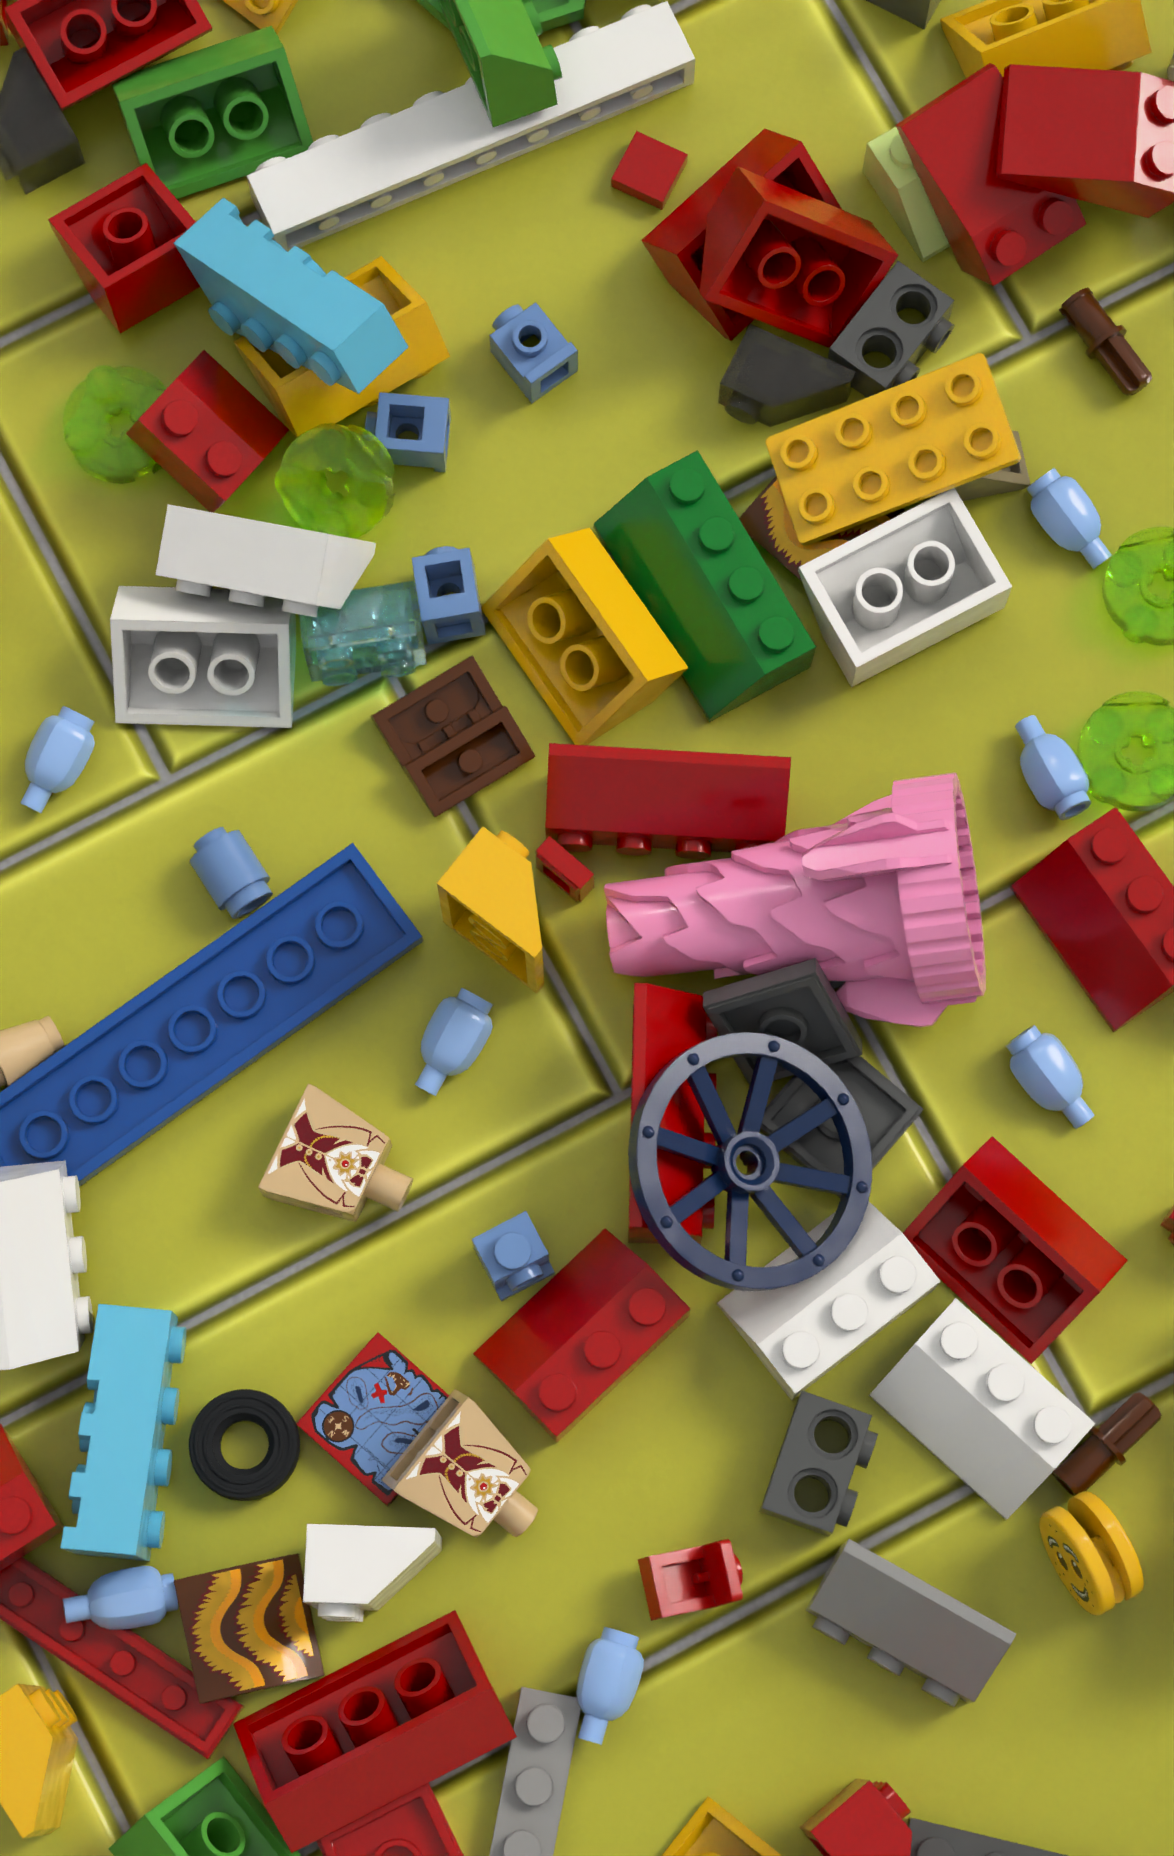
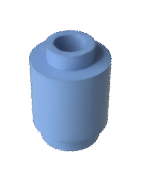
[189,827,273,919]

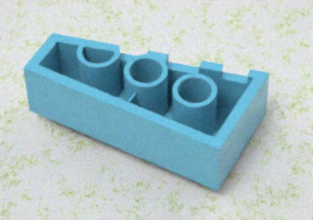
[174,198,408,394]
[60,1304,186,1561]

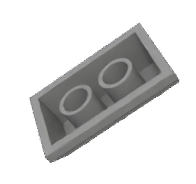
[806,1539,1016,1707]

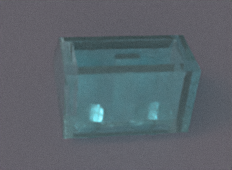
[299,581,427,686]

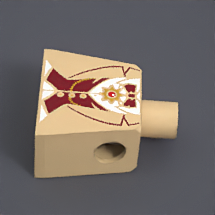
[258,1084,413,1222]
[381,1389,538,1538]

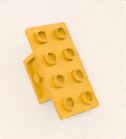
[766,353,1021,546]

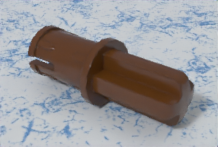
[1059,287,1152,395]
[1052,1392,1162,1496]

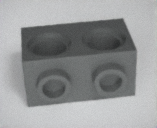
[826,261,954,398]
[759,1391,878,1537]

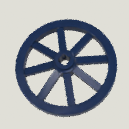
[628,1032,872,1291]

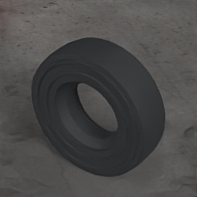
[189,1389,300,1501]

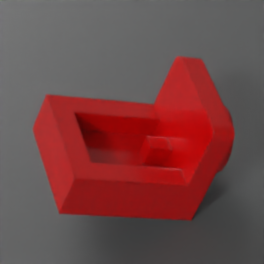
[638,1539,743,1621]

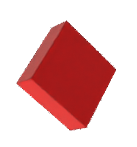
[611,131,688,210]
[535,836,594,902]

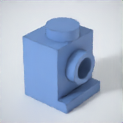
[489,302,578,403]
[364,392,451,473]
[412,546,486,645]
[472,1211,555,1302]

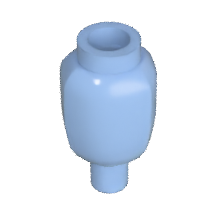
[1027,468,1112,569]
[20,706,95,813]
[1015,715,1091,820]
[415,988,493,1096]
[1006,1025,1095,1129]
[62,1566,178,1630]
[576,1627,644,1745]

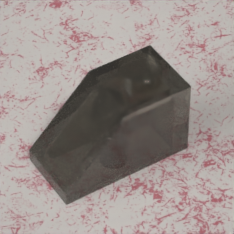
[0,47,85,195]
[718,324,855,427]

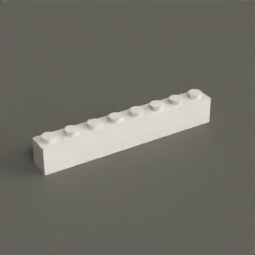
[247,1,695,252]

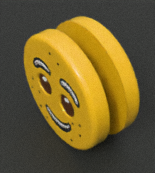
[1039,1491,1144,1616]

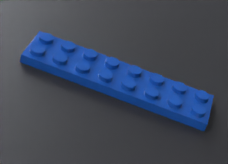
[0,843,423,1187]

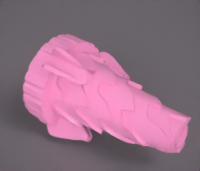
[604,772,986,1028]

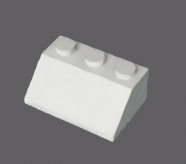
[798,488,1012,687]
[155,504,376,617]
[110,586,296,728]
[0,1160,93,1370]
[717,1201,941,1400]
[869,1298,1096,1520]
[303,1524,442,1622]

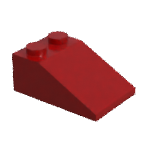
[895,63,1086,286]
[996,64,1174,218]

